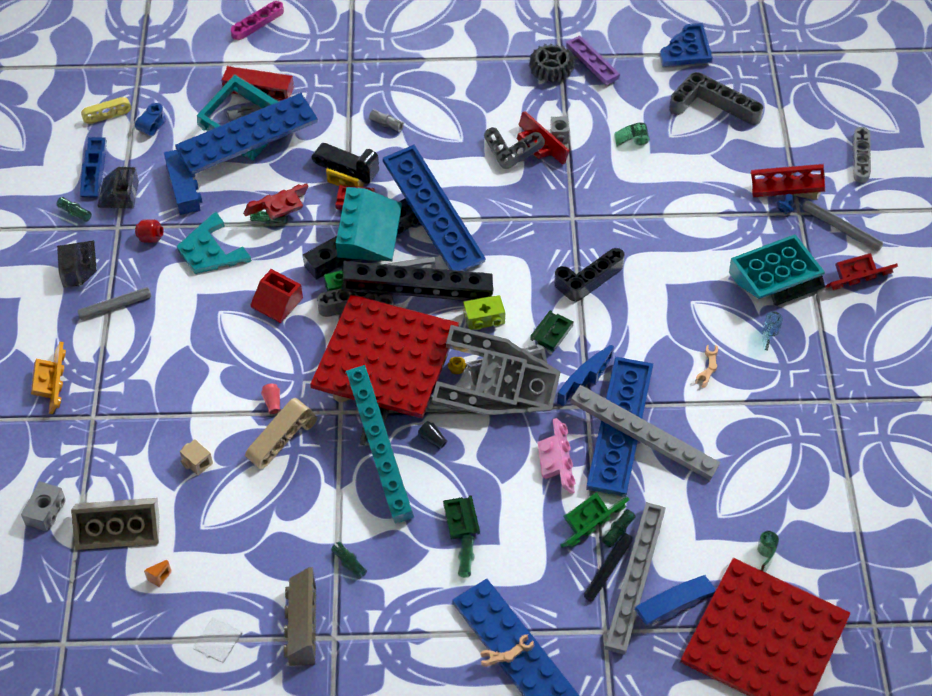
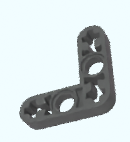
[484,127,545,169]

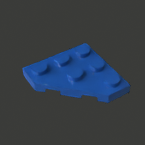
[659,23,713,67]

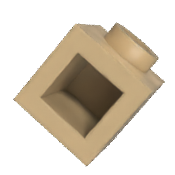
[180,439,213,476]

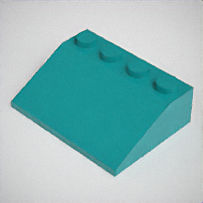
[336,187,402,262]
[729,234,825,299]

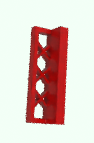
[751,164,826,197]

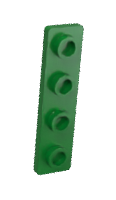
[560,492,630,548]

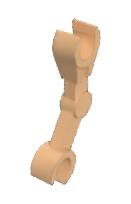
[695,345,718,388]
[480,635,534,667]

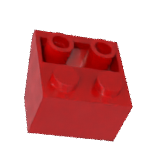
[250,269,303,323]

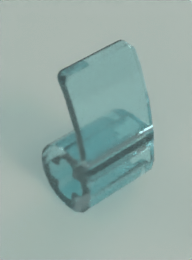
[762,311,783,351]

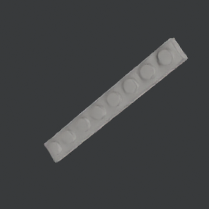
[570,385,721,480]
[605,502,666,655]

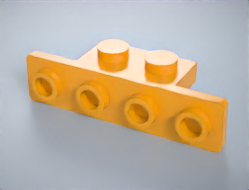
[31,341,66,414]

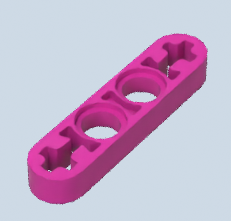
[231,0,284,40]

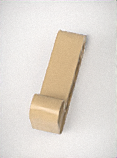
[245,398,317,469]

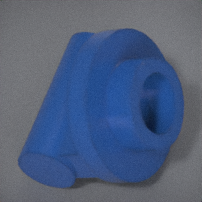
[776,194,794,214]

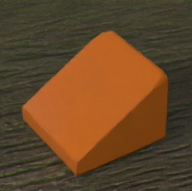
[144,560,172,587]

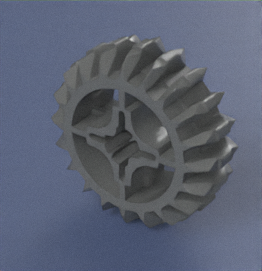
[529,43,575,83]

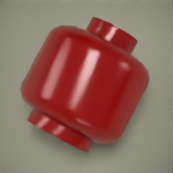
[135,219,164,243]

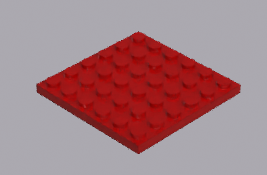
[310,295,459,418]
[680,557,851,696]

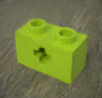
[463,295,506,330]

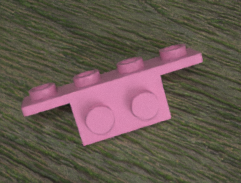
[537,418,576,494]

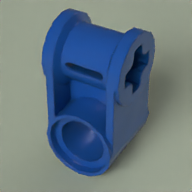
[135,103,166,136]

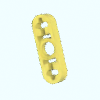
[81,97,132,124]

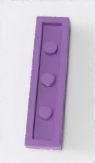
[566,35,620,86]

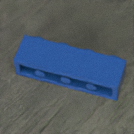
[164,150,203,215]

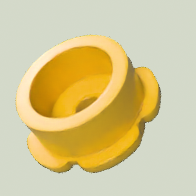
[447,357,467,374]

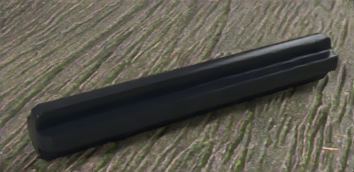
[584,533,633,602]

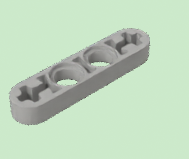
[853,127,871,183]

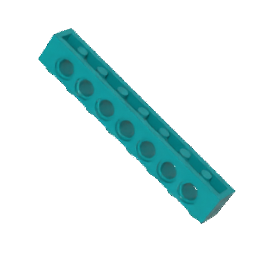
[346,365,414,524]

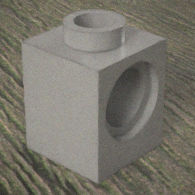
[550,116,569,144]

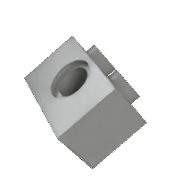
[21,481,66,532]

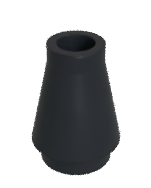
[418,421,448,449]

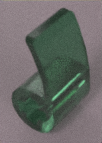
[614,122,650,147]
[757,531,779,572]

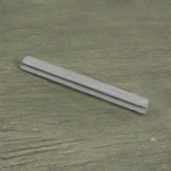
[802,200,883,251]

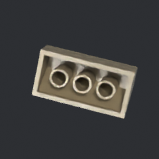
[71,497,160,550]
[284,567,316,666]

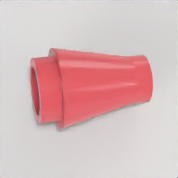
[261,384,281,414]

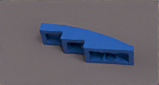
[80,137,107,197]
[557,345,614,406]
[634,575,716,626]

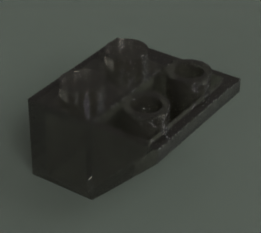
[98,167,139,208]
[57,240,97,288]

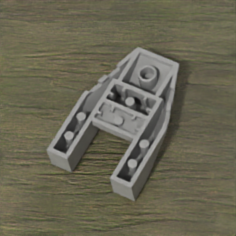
[432,325,561,415]

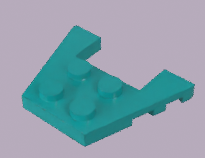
[177,212,252,274]

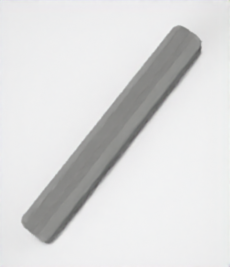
[78,287,151,320]

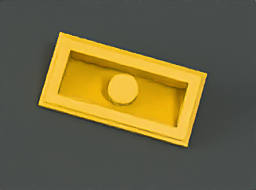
[326,168,364,187]

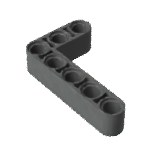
[669,72,763,125]

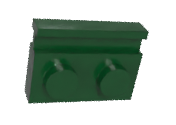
[530,310,574,352]
[443,495,480,540]

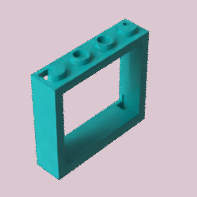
[196,75,278,161]

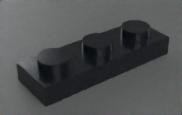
[771,275,825,306]

